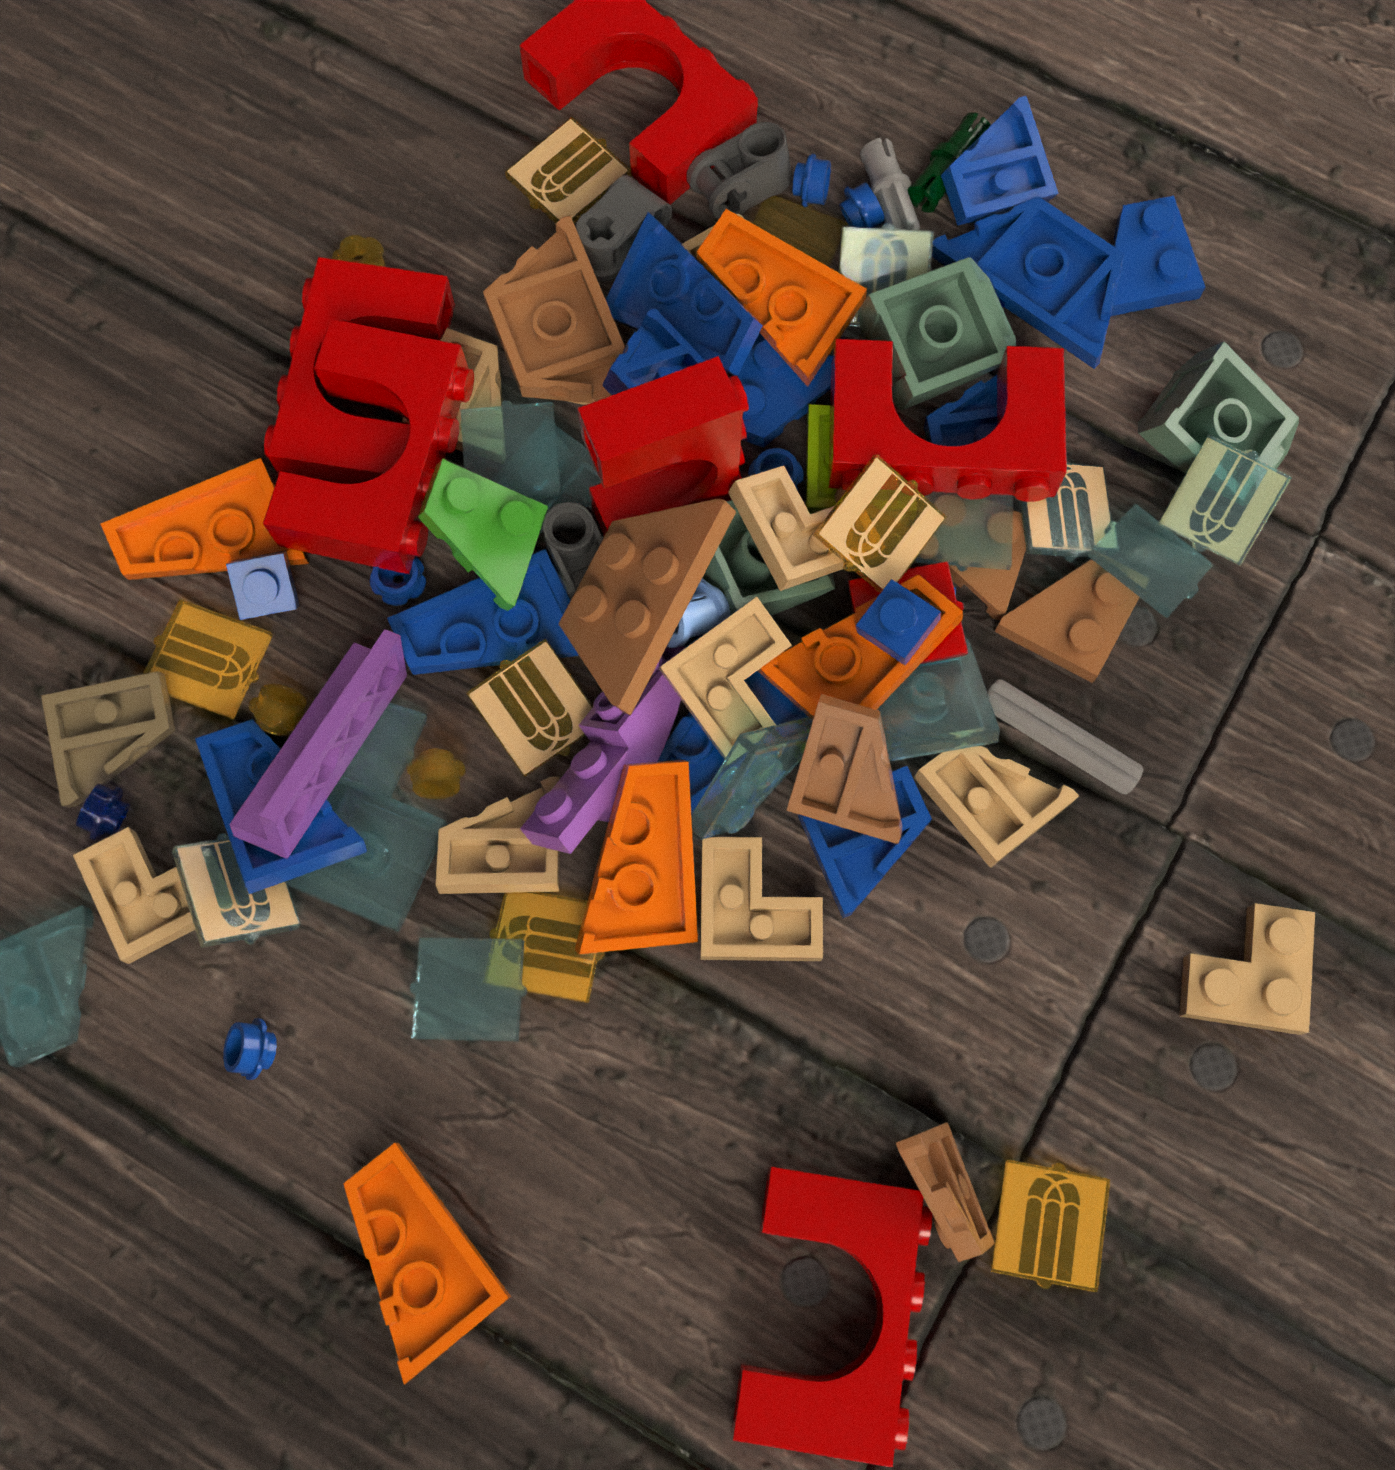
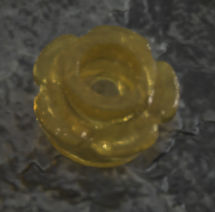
[332,235,385,267]
[249,684,307,735]
[407,748,466,799]

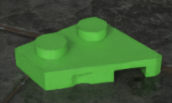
[418,459,548,611]

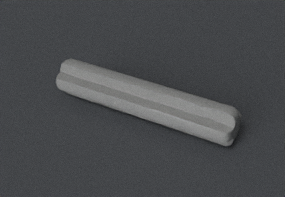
[982,679,1144,794]

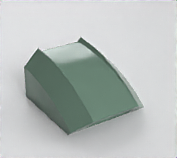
[858,257,1016,410]
[1138,341,1299,505]
[702,500,835,615]

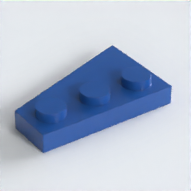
[606,212,763,376]
[387,549,579,675]

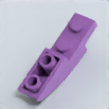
[520,647,685,854]

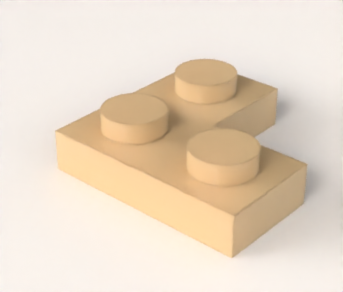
[728,466,884,591]
[658,597,792,765]
[73,827,238,964]
[701,837,823,961]
[1179,903,1315,1035]

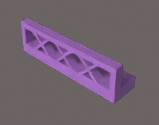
[229,629,407,859]

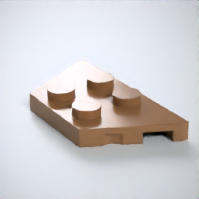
[483,215,625,403]
[559,499,736,716]

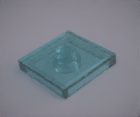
[877,638,1000,761]
[286,778,448,933]

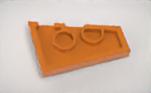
[697,209,867,387]
[100,458,309,580]
[758,575,963,720]
[575,760,698,954]
[343,1143,511,1385]

